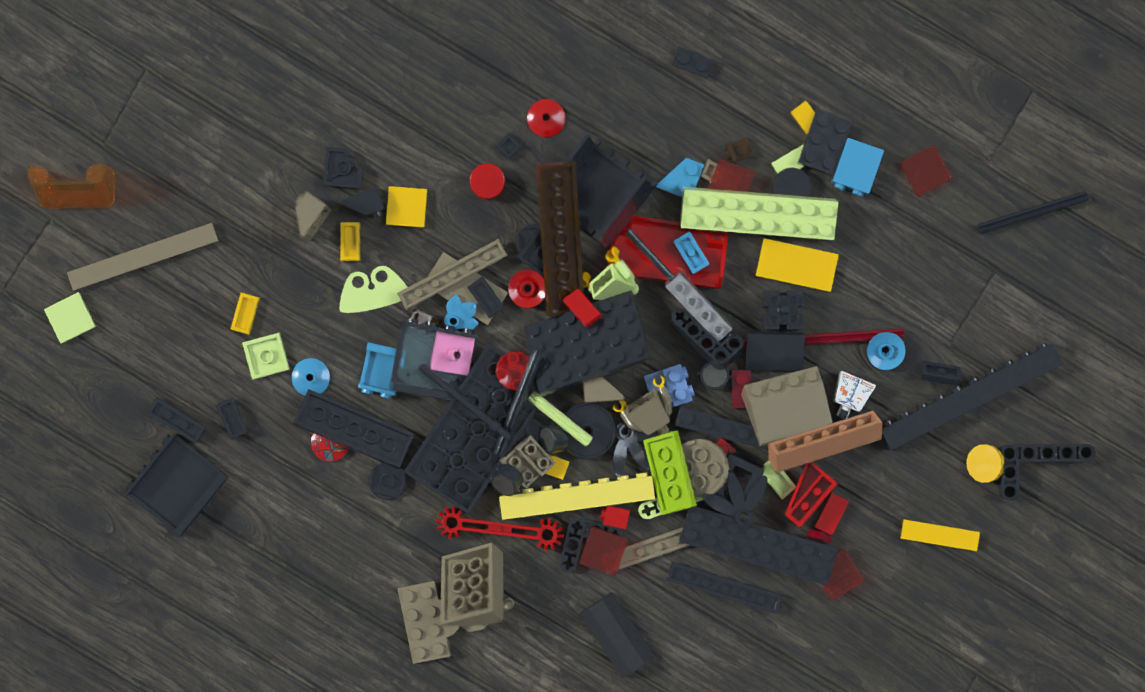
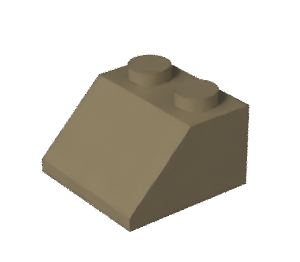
[583,378,624,402]

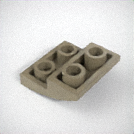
[499,435,555,489]

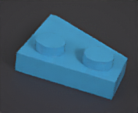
[656,158,704,198]

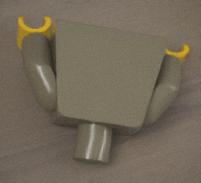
[613,376,672,435]

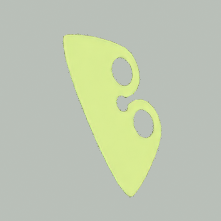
[340,266,408,313]

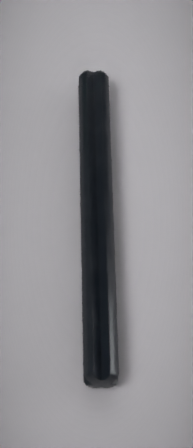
[977,191,1088,234]
[494,348,543,457]

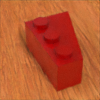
[785,462,838,528]

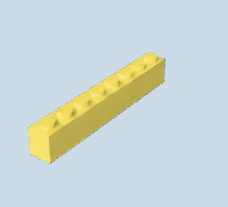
[499,472,655,520]

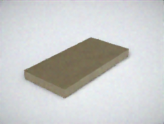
[428,252,508,325]

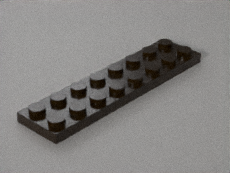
[536,160,584,317]

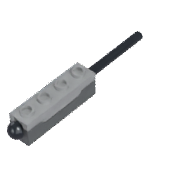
[625,229,734,341]

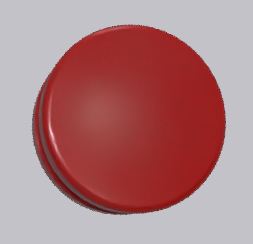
[470,163,506,200]

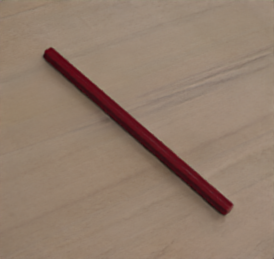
[695,329,905,352]

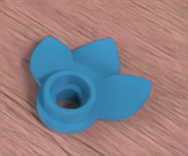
[444,294,478,330]

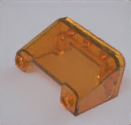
[28,164,115,209]

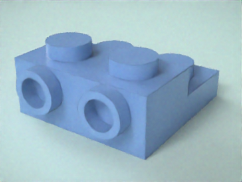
[644,364,695,407]

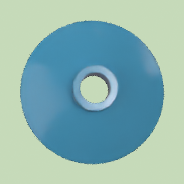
[867,332,905,370]
[292,358,330,396]

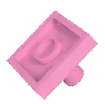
[430,331,475,376]

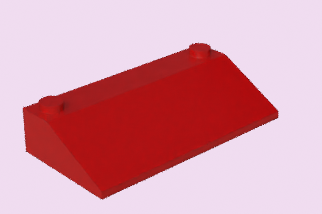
[608,216,728,289]

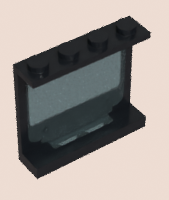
[389,318,480,402]

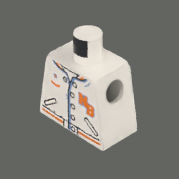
[833,371,876,419]

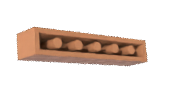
[769,411,882,472]

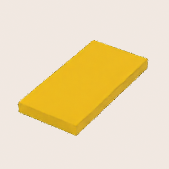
[755,238,839,292]

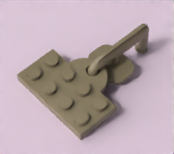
[397,580,514,664]

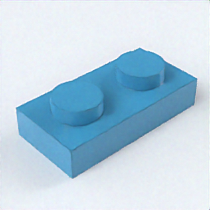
[673,231,709,274]

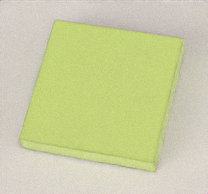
[44,292,96,344]
[242,333,290,380]

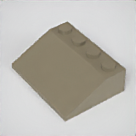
[741,366,832,446]
[441,543,503,626]

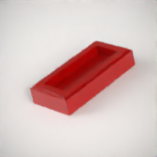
[563,289,601,328]
[814,493,849,536]

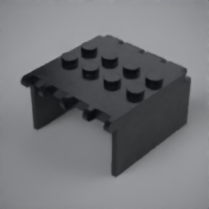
[566,134,659,248]

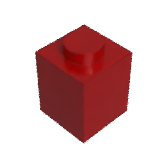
[600,505,630,529]

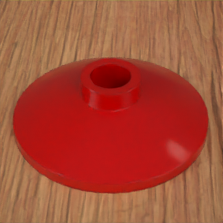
[527,99,565,137]
[508,269,545,308]

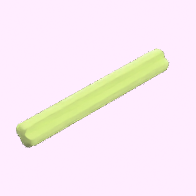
[528,392,593,446]

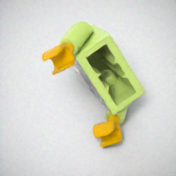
[583,247,639,301]

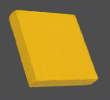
[386,186,427,228]

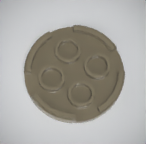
[682,439,729,497]

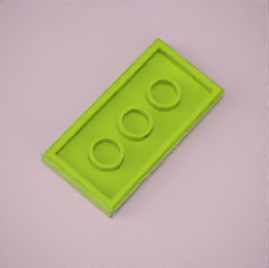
[643,431,697,515]

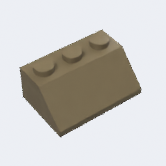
[296,192,332,241]

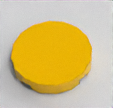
[967,444,1004,483]

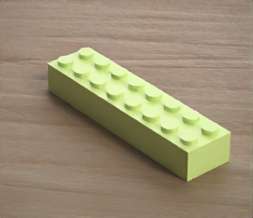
[680,187,838,240]

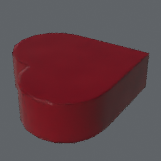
[806,529,832,544]

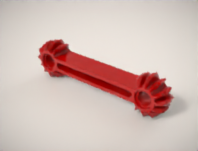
[436,506,564,551]

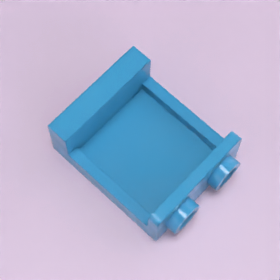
[831,138,884,197]
[358,342,407,399]

